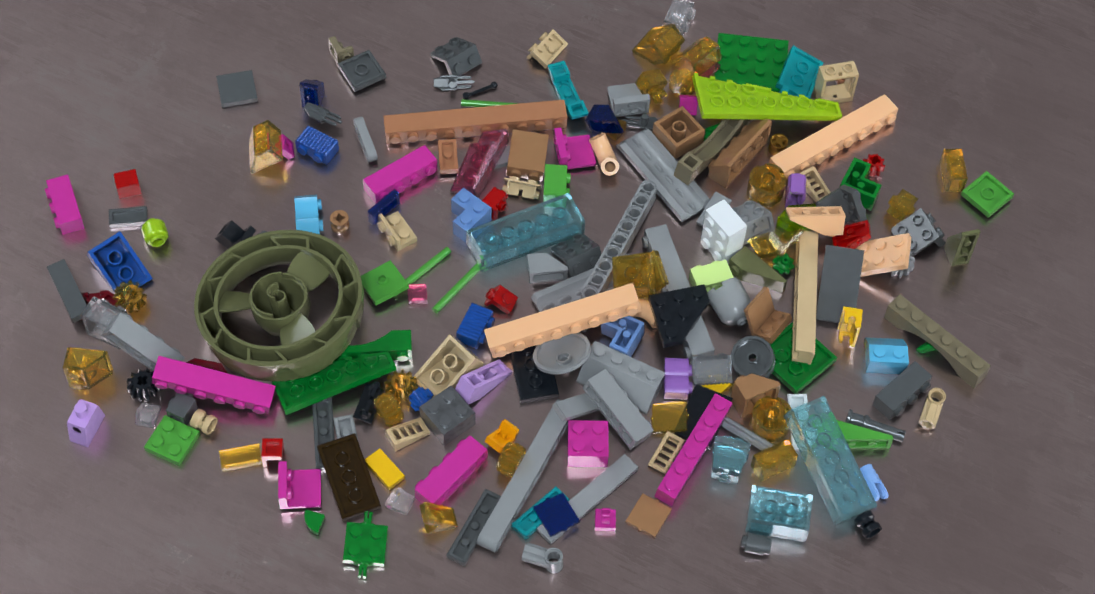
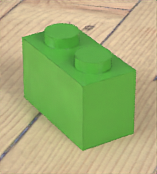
[543,164,571,206]

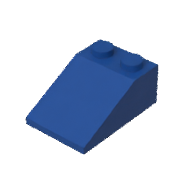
[87,231,153,299]

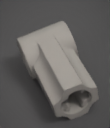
[522,542,563,573]

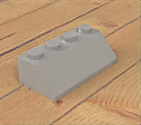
[576,341,665,415]

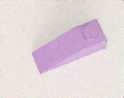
[455,359,513,405]

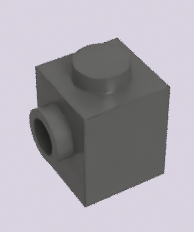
[166,393,198,425]

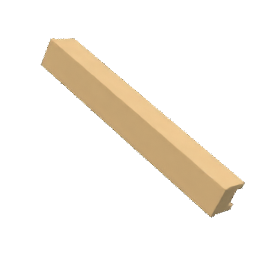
[791,230,818,365]

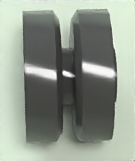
[730,336,776,378]

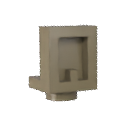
[328,36,354,63]

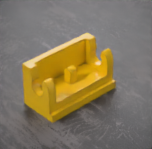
[837,306,863,347]

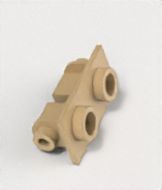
[502,176,542,200]

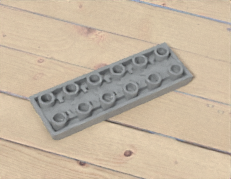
[616,128,710,222]
[531,253,650,312]

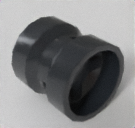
[854,511,882,539]

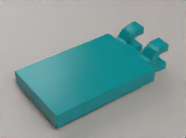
[776,45,824,99]

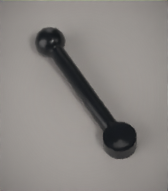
[463,82,498,100]

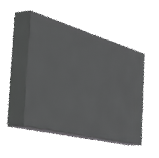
[816,245,864,324]

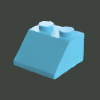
[864,337,909,374]

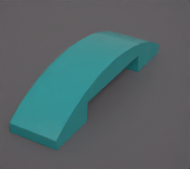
[547,61,589,120]

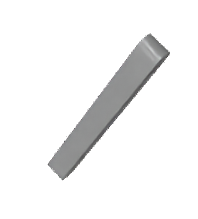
[581,180,657,299]
[477,399,572,553]

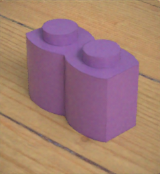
[784,173,806,212]
[664,358,692,400]

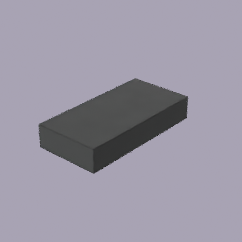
[109,206,148,228]

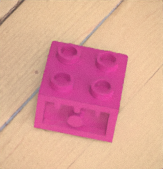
[554,127,596,170]
[278,461,321,509]

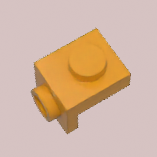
[485,419,519,453]

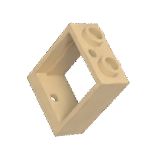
[813,61,859,103]

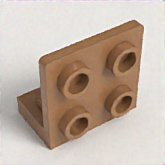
[744,287,792,344]

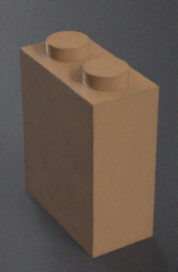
[506,129,549,181]

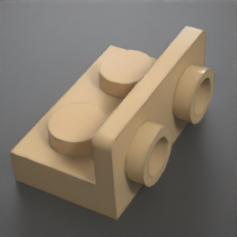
[526,29,568,69]
[377,211,417,251]

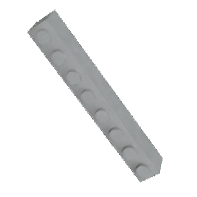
[642,224,715,365]

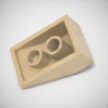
[412,334,484,397]

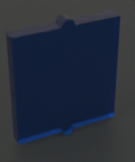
[533,492,580,537]

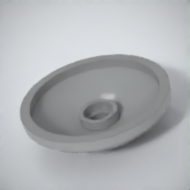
[533,333,591,375]

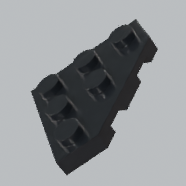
[648,284,710,348]

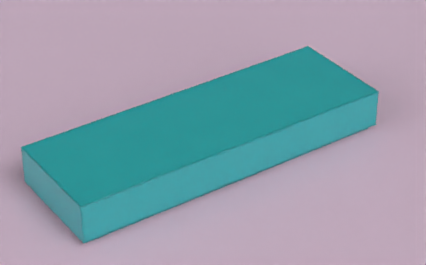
[511,487,570,540]

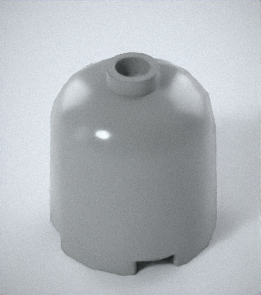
[707,277,751,326]

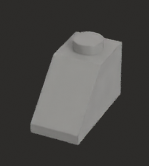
[527,252,568,284]

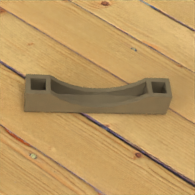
[673,119,751,185]
[884,294,991,389]

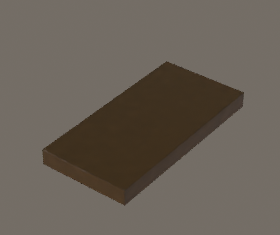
[317,433,381,521]

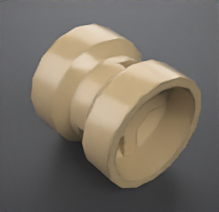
[190,409,218,435]

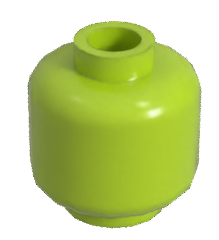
[141,218,169,247]

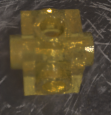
[887,189,918,221]

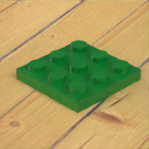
[755,322,837,394]

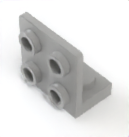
[607,82,650,117]
[732,200,775,245]

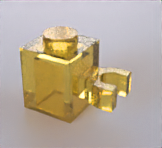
[635,69,668,104]

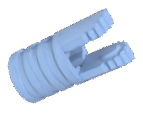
[856,464,889,502]

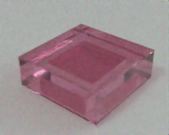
[407,284,428,305]

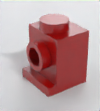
[482,187,508,221]

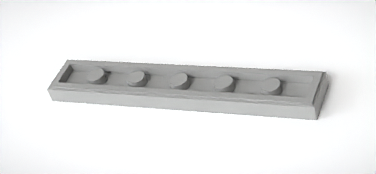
[537,454,639,545]

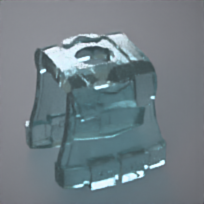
[711,436,751,484]

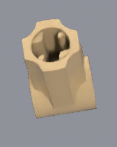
[918,388,946,429]

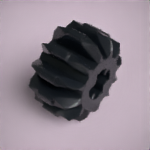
[127,368,160,402]

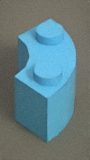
[294,194,324,235]

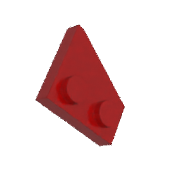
[832,220,871,249]

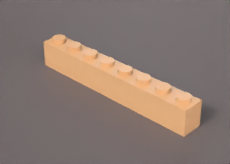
[768,94,898,183]
[484,283,642,358]

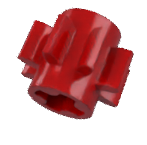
[863,154,885,176]

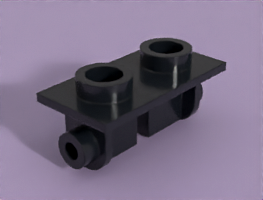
[353,381,385,424]

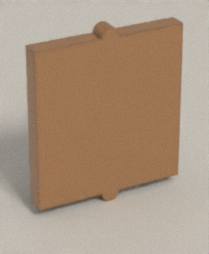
[625,493,672,538]

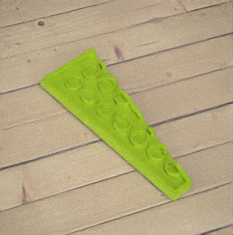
[692,73,842,121]

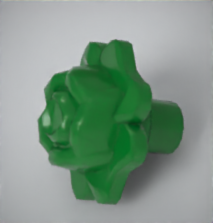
[772,253,795,274]

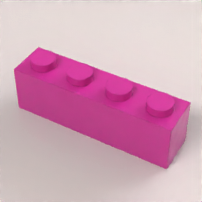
[363,145,437,205]
[415,435,488,512]

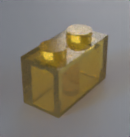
[940,149,968,192]
[751,439,798,482]

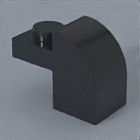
[215,220,256,249]

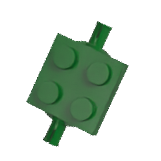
[343,511,388,579]

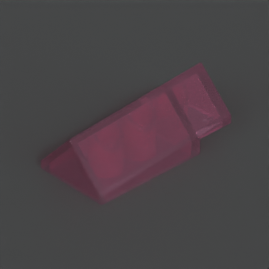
[450,129,509,198]

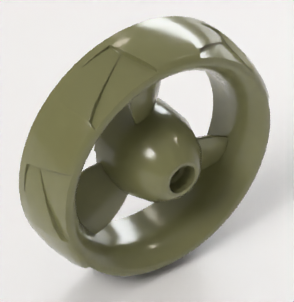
[194,230,364,381]

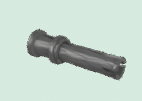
[845,409,906,443]

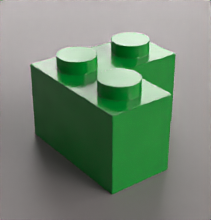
[840,157,882,211]

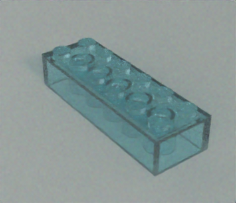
[466,193,585,272]
[783,396,877,526]

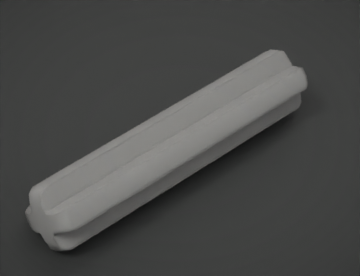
[722,417,776,455]

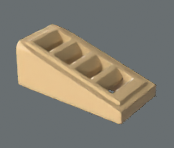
[800,166,831,203]
[385,417,430,452]
[648,431,685,475]

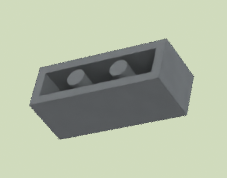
[873,361,932,420]

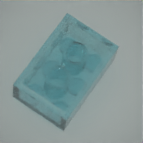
[745,485,813,542]

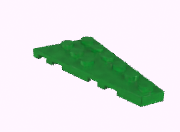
[271,351,397,415]

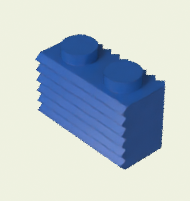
[295,125,339,165]
[456,303,495,349]

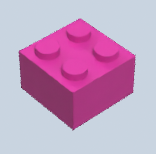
[567,420,609,468]

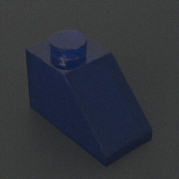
[299,79,325,107]
[585,105,624,134]

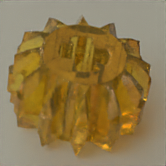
[668,68,695,95]
[113,280,147,314]
[384,369,418,404]
[374,392,404,427]
[496,442,526,477]

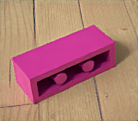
[45,174,85,235]

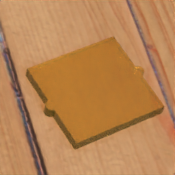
[650,401,689,434]

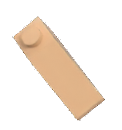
[786,206,846,237]

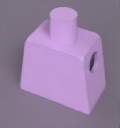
[67,399,105,447]

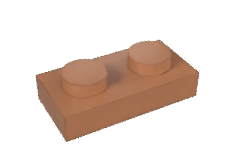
[438,139,458,174]

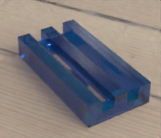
[367,189,400,225]

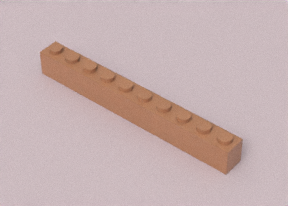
[383,100,567,144]

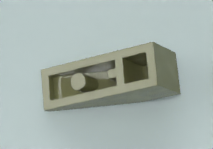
[944,229,980,266]
[729,246,787,293]

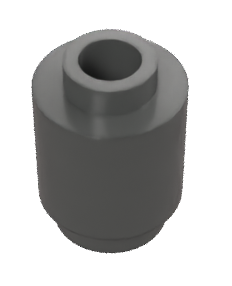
[740,532,772,556]

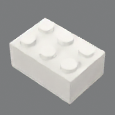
[701,200,747,264]

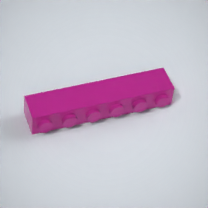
[152,355,276,414]
[654,393,733,507]

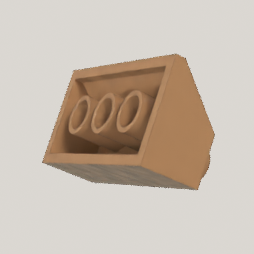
[708,119,772,188]

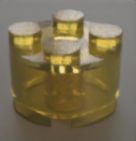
[747,163,787,208]
[750,396,792,443]

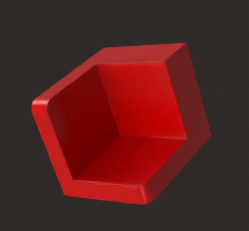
[114,169,141,199]
[261,438,284,467]

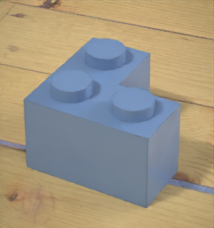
[451,187,492,244]
[601,316,645,357]

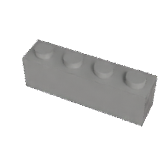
[102,312,185,371]
[583,369,654,450]

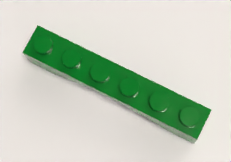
[335,330,412,362]

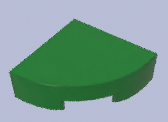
[304,509,325,535]

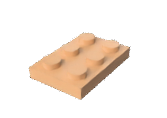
[856,233,911,277]

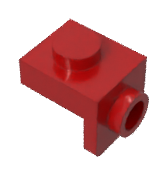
[484,285,518,314]

